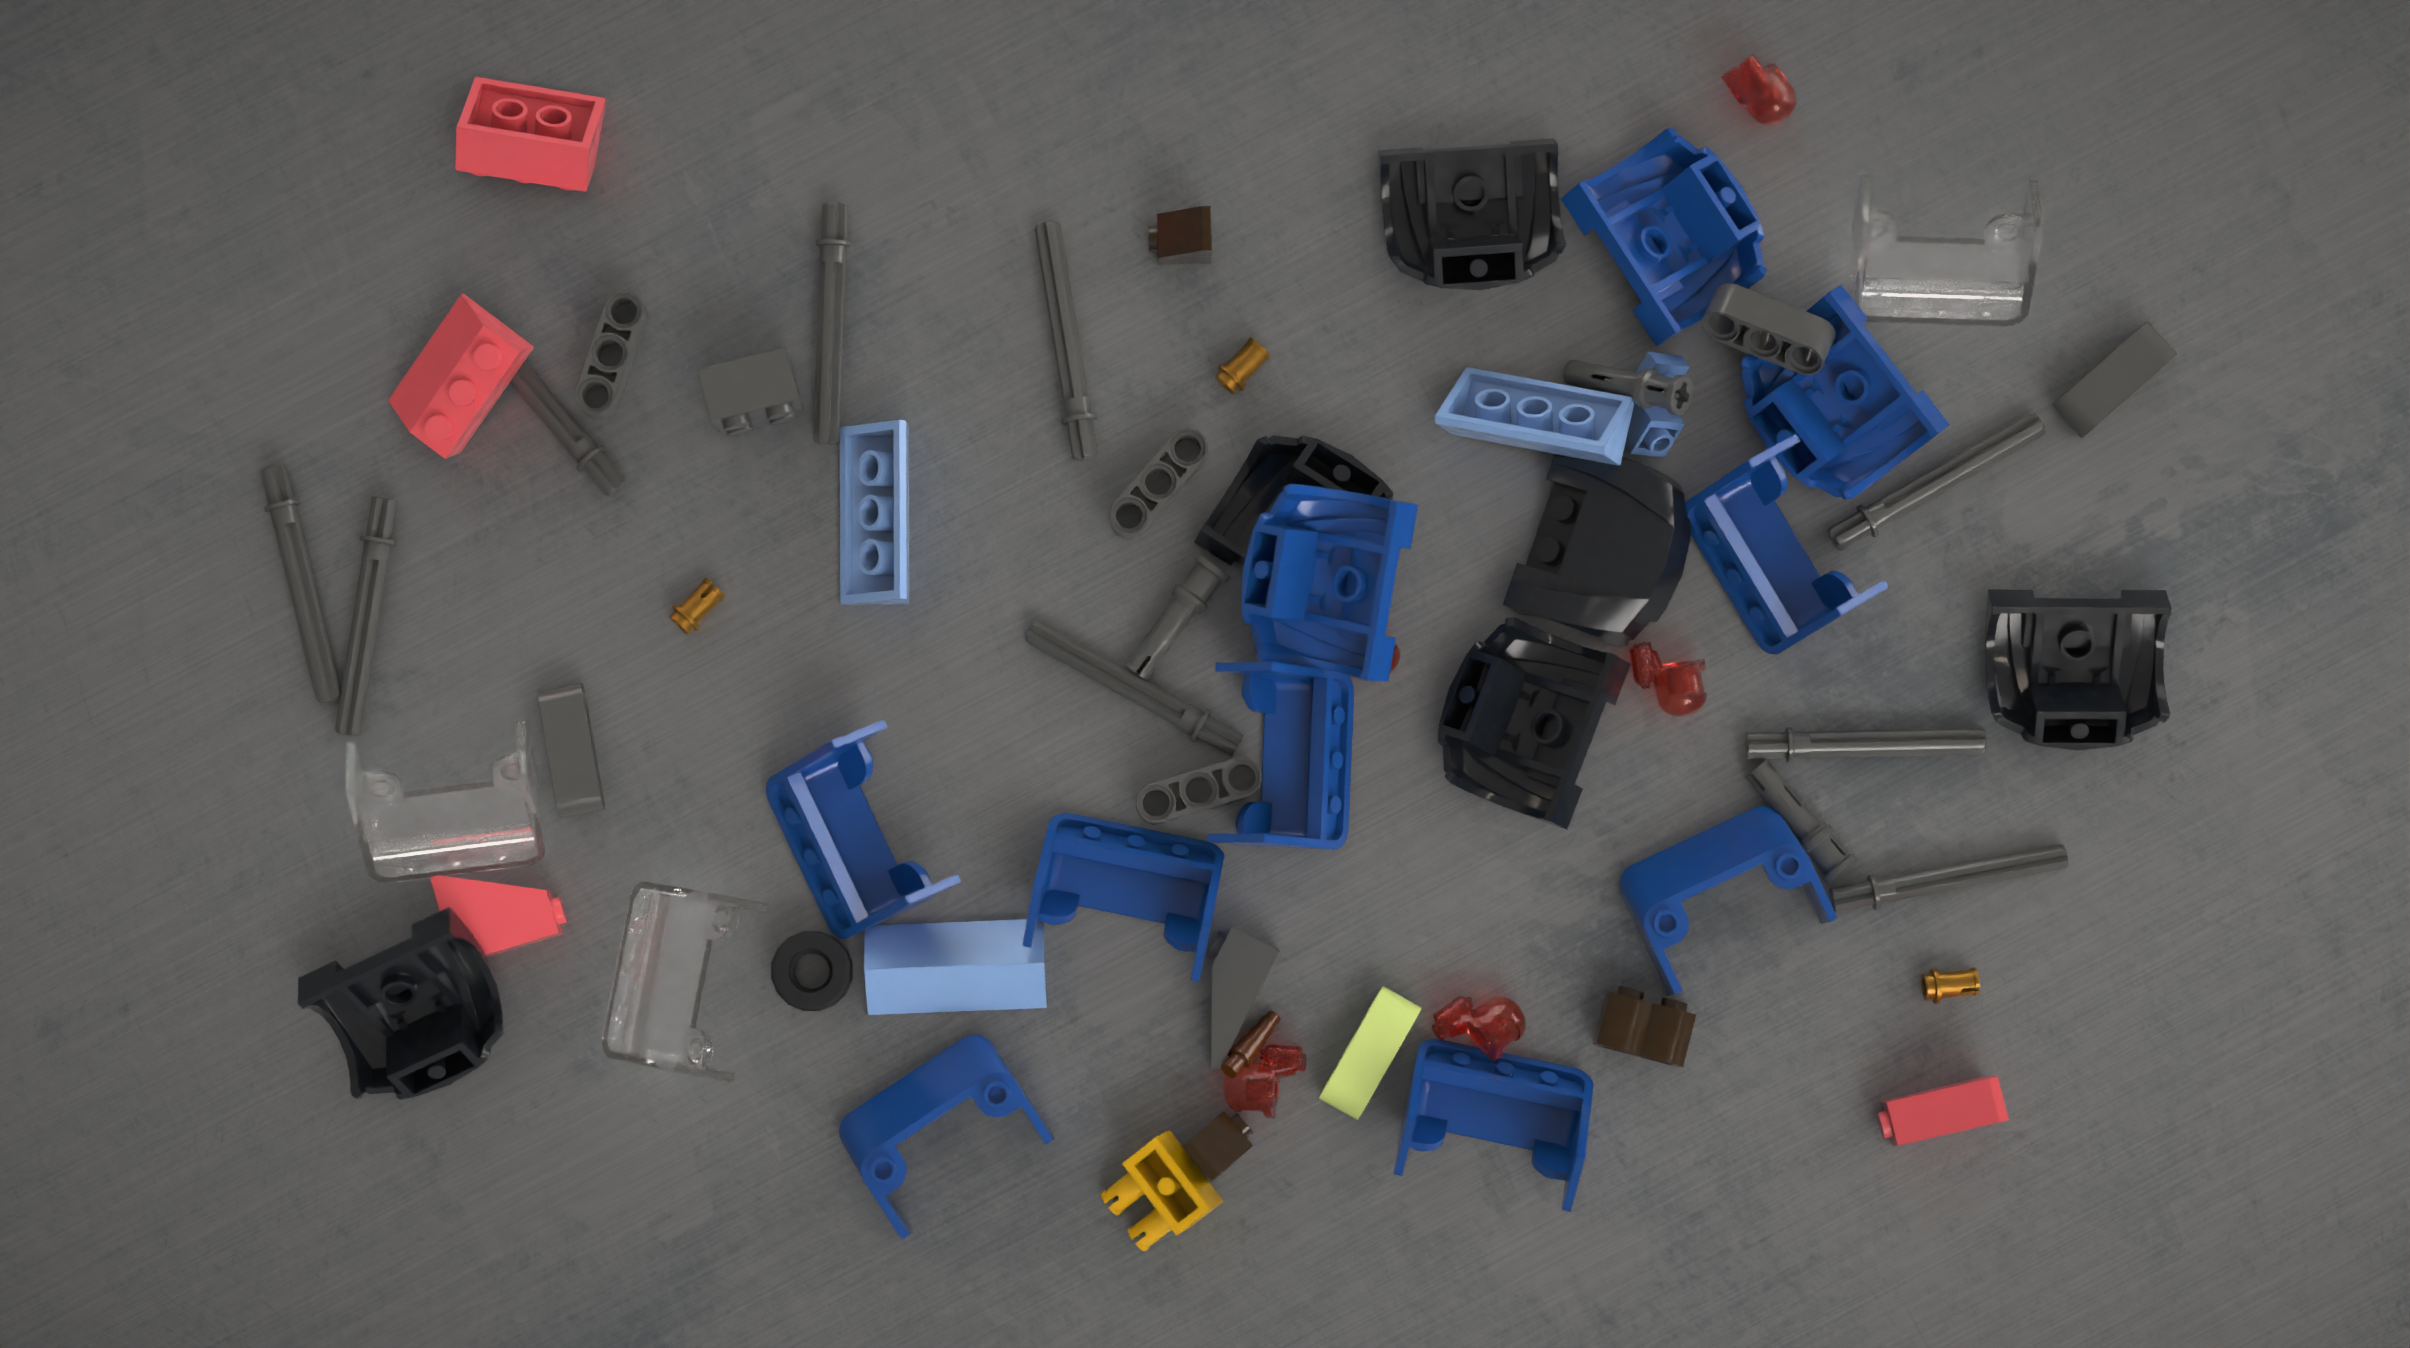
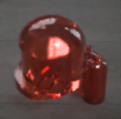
[1721,54,1797,126]
[1629,642,1707,717]
[1432,996,1526,1062]
[1223,1044,1306,1118]

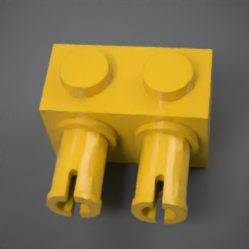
[1101,1130,1224,1251]

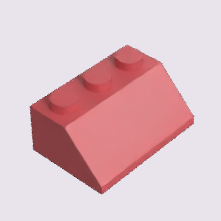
[455,77,606,192]
[388,294,534,459]

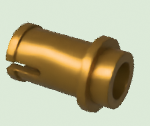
[1214,337,1271,395]
[669,577,726,635]
[1921,968,1980,1004]

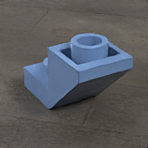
[1626,352,1690,457]

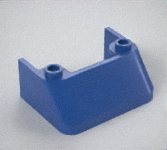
[1685,434,1889,655]
[1208,662,1354,849]
[766,720,961,939]
[1619,806,1838,996]
[1022,813,1224,982]
[839,1035,1055,1239]
[1394,1039,1593,1212]

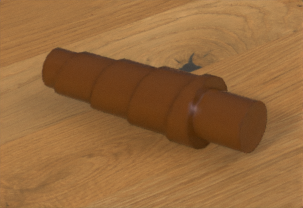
[1221,1011,1280,1078]

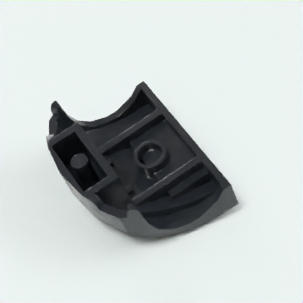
[1378,138,1567,290]
[1194,435,1401,566]
[1503,454,1691,647]
[1985,589,2171,750]
[1438,617,1631,830]
[298,907,503,1100]

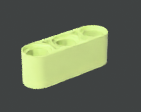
[1319,986,1421,1120]

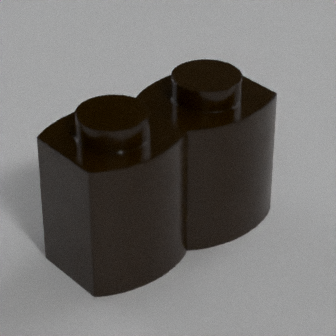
[1593,986,1696,1067]

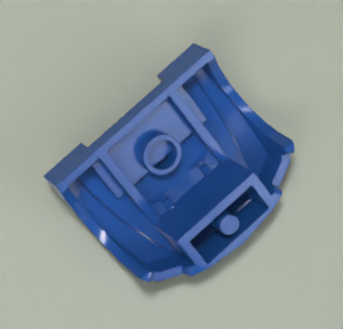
[1560,128,1767,347]
[1741,284,1950,499]
[1241,484,1418,681]

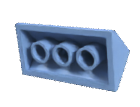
[1435,367,1634,466]
[840,420,909,605]
[864,919,1047,1015]

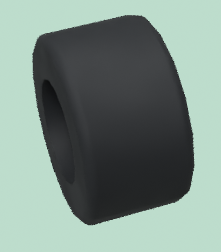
[771,931,853,1011]

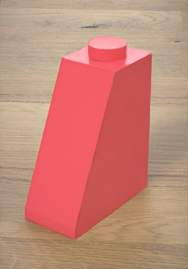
[430,875,567,957]
[1877,1076,2009,1146]

